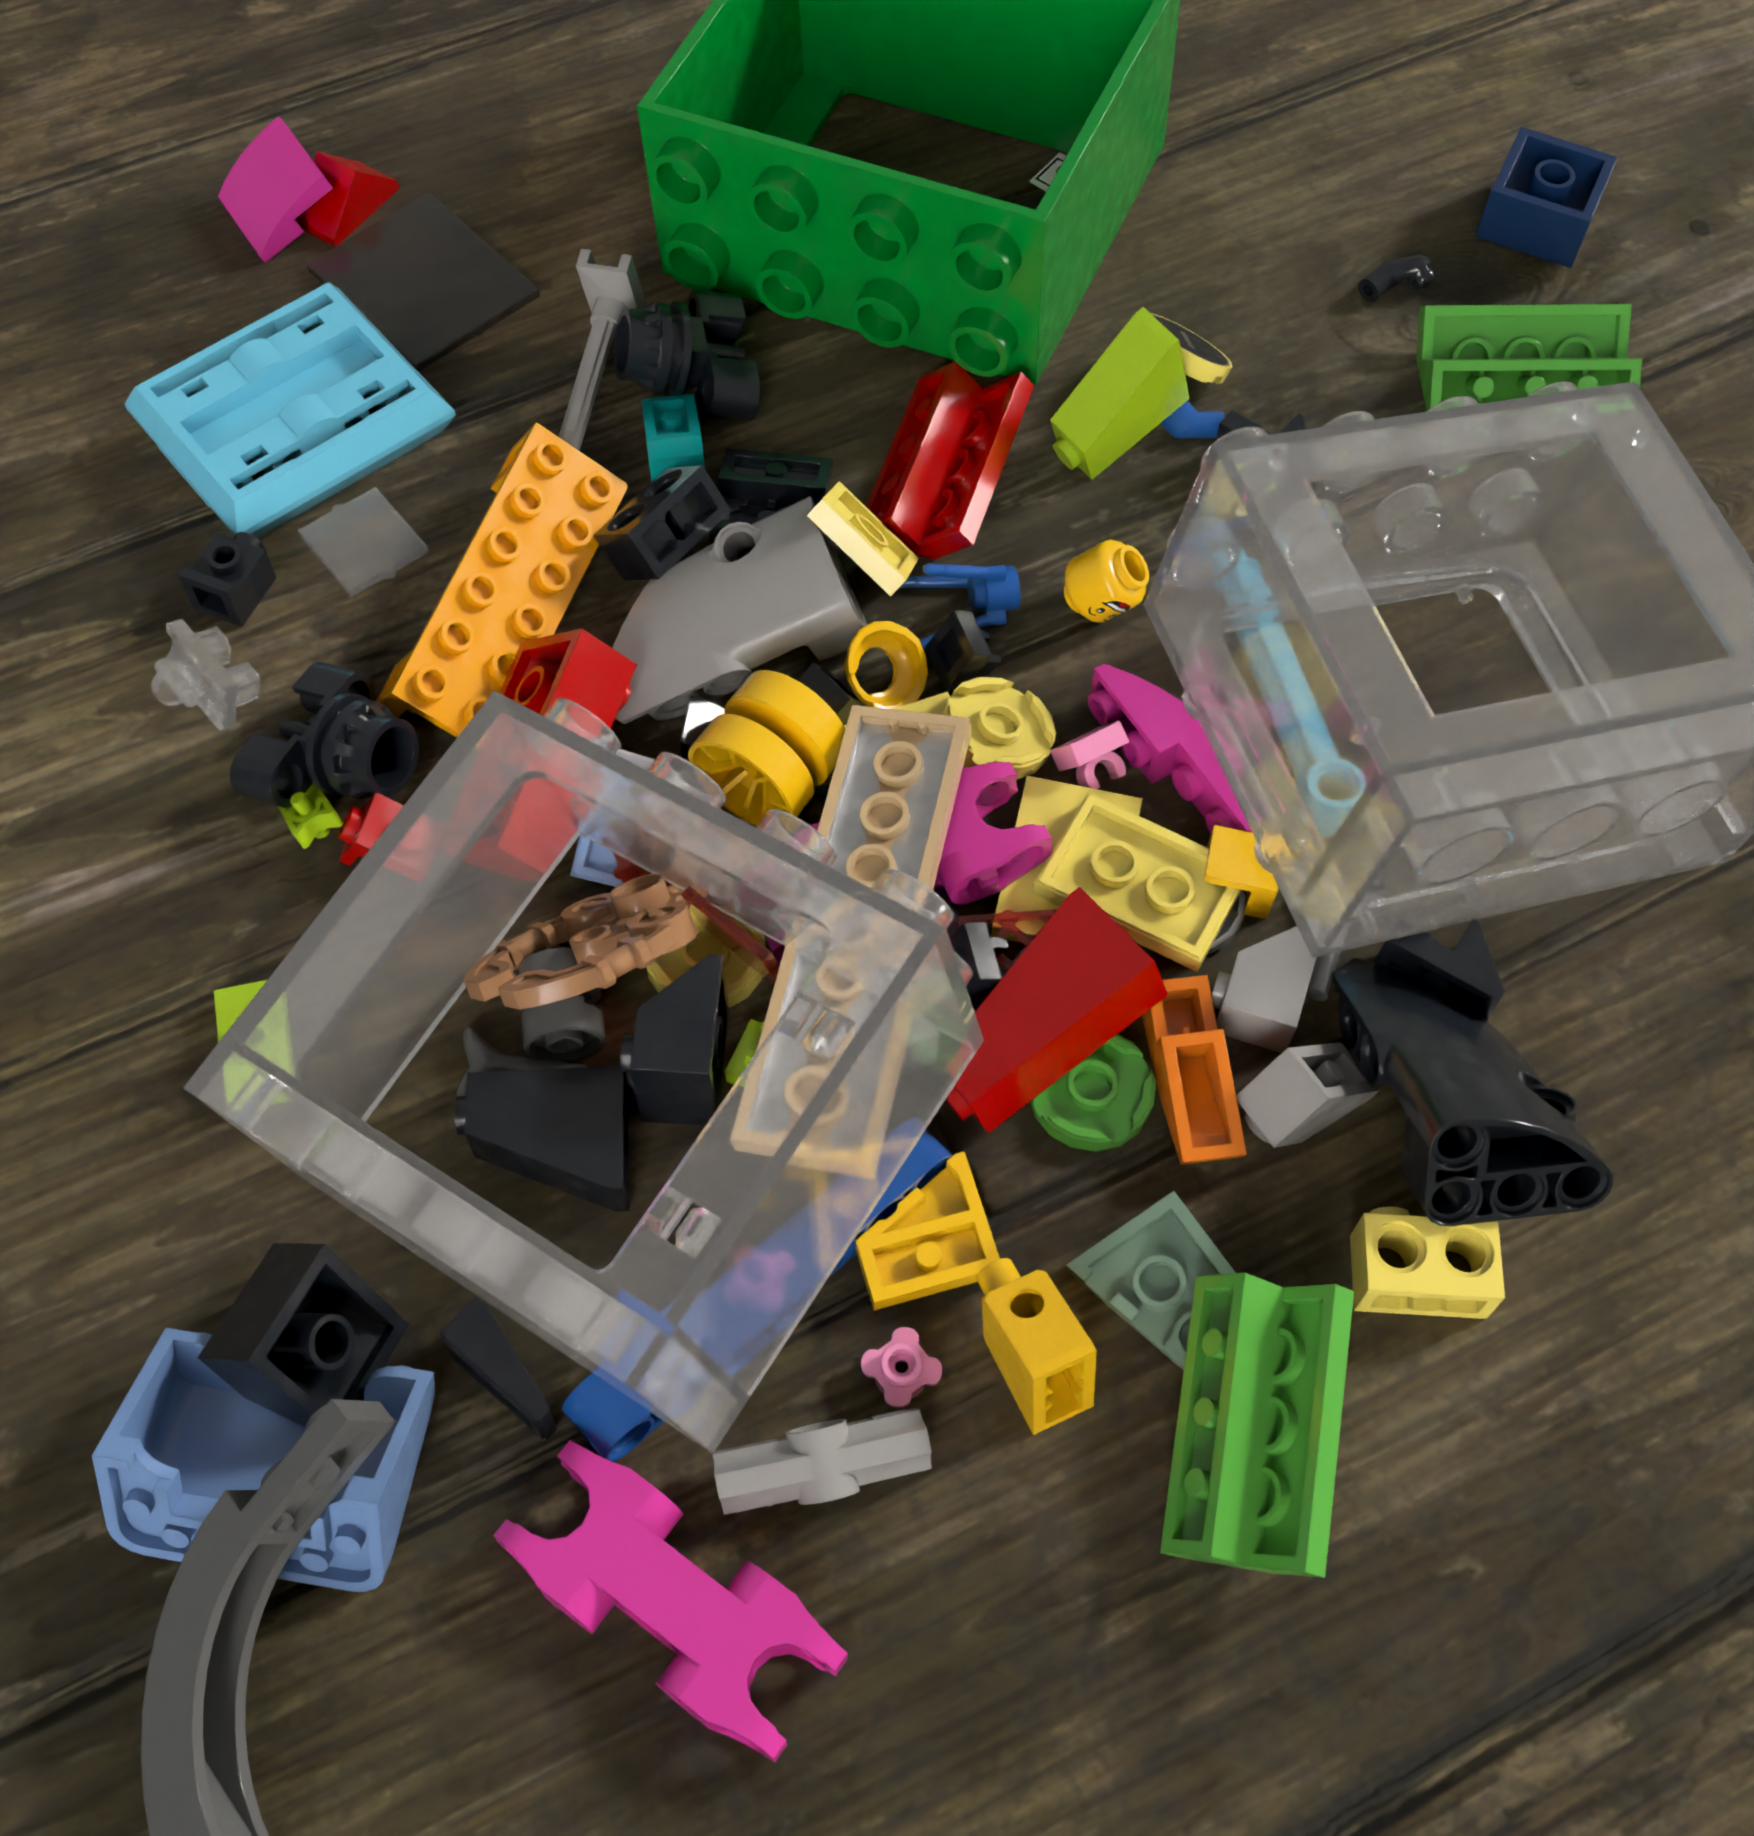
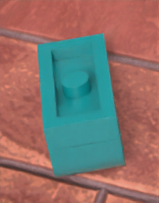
[641,394,705,482]

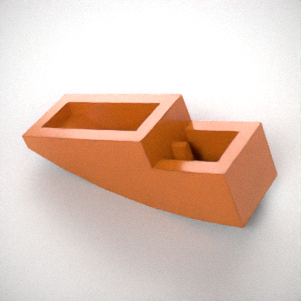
[1142,975,1247,1165]

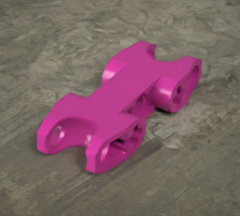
[737,762,1052,966]
[493,1440,848,1763]

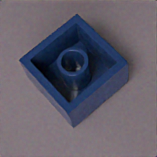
[1475,127,1618,268]

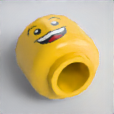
[1064,539,1149,623]

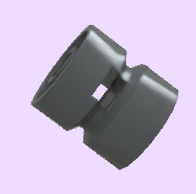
[517,947,606,1062]

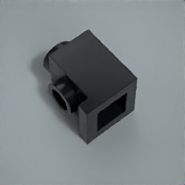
[178,532,276,627]

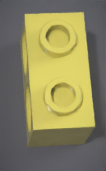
[1350,1207,1505,1319]

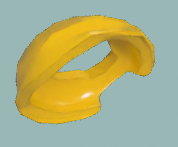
[843,621,928,709]

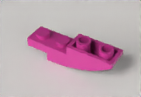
[1088,664,1268,835]

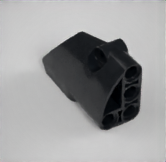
[1332,958,1613,1226]

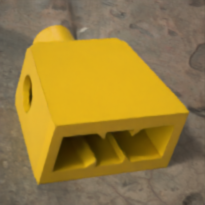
[976,1258,1097,1435]

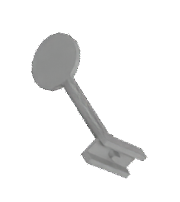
[558,249,647,451]

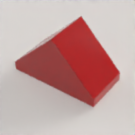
[296,151,400,247]

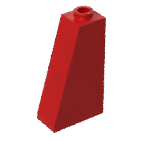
[935,887,1168,1134]

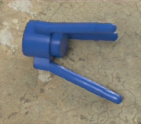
[899,563,1021,652]

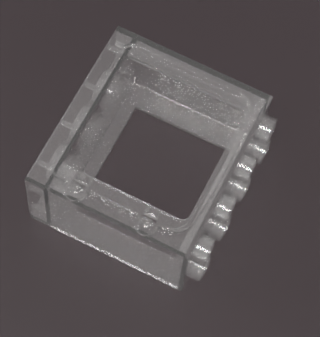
[1143,381,1754,958]

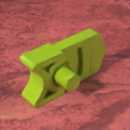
[278,783,343,849]

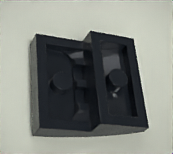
[709,448,833,549]

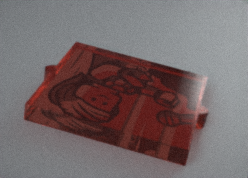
[681,886,780,985]

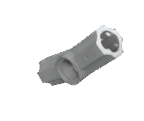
[713,1408,932,1515]

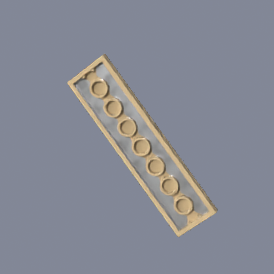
[731,705,972,1173]

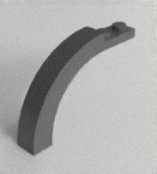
[141,1399,395,1836]

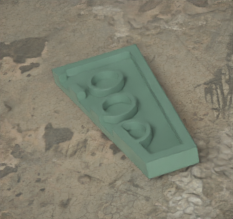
[1066,1191,1236,1371]

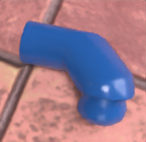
[1160,401,1225,439]

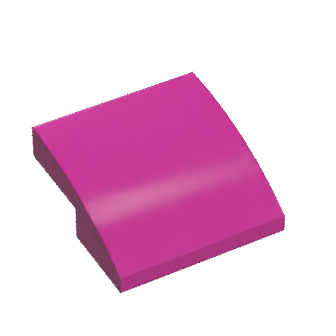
[218,116,333,263]

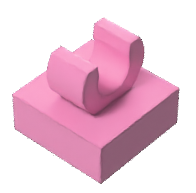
[1050,721,1129,789]

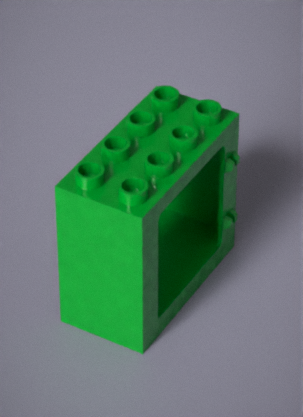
[637,0,1181,385]

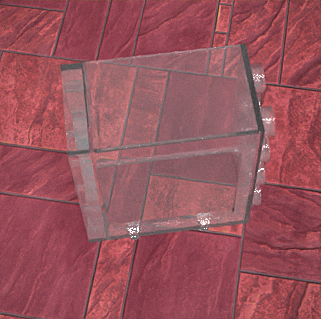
[183,691,984,1454]

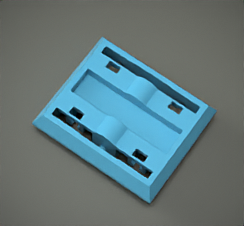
[124,282,456,539]

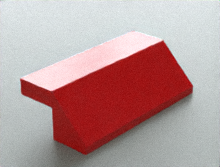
[866,361,1034,560]

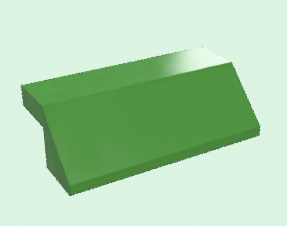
[1416,304,1642,415]
[1160,1273,1354,1578]

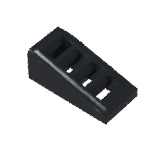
[440,1297,557,1440]

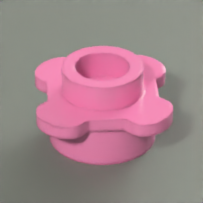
[861,1327,942,1409]

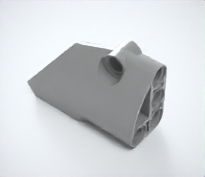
[612,496,868,724]

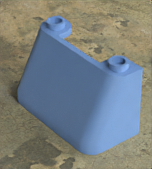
[92,1328,435,1592]

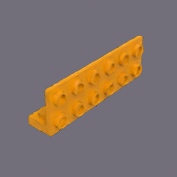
[376,422,628,748]

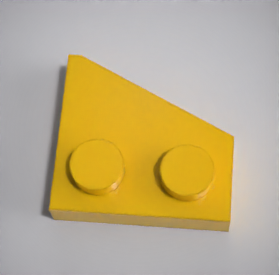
[856,1151,1000,1311]

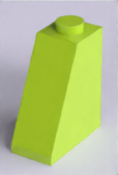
[1050,307,1190,480]

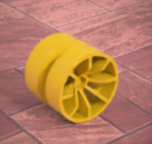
[688,670,845,831]

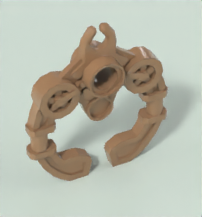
[464,874,713,1010]

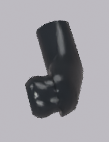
[1358,253,1436,302]

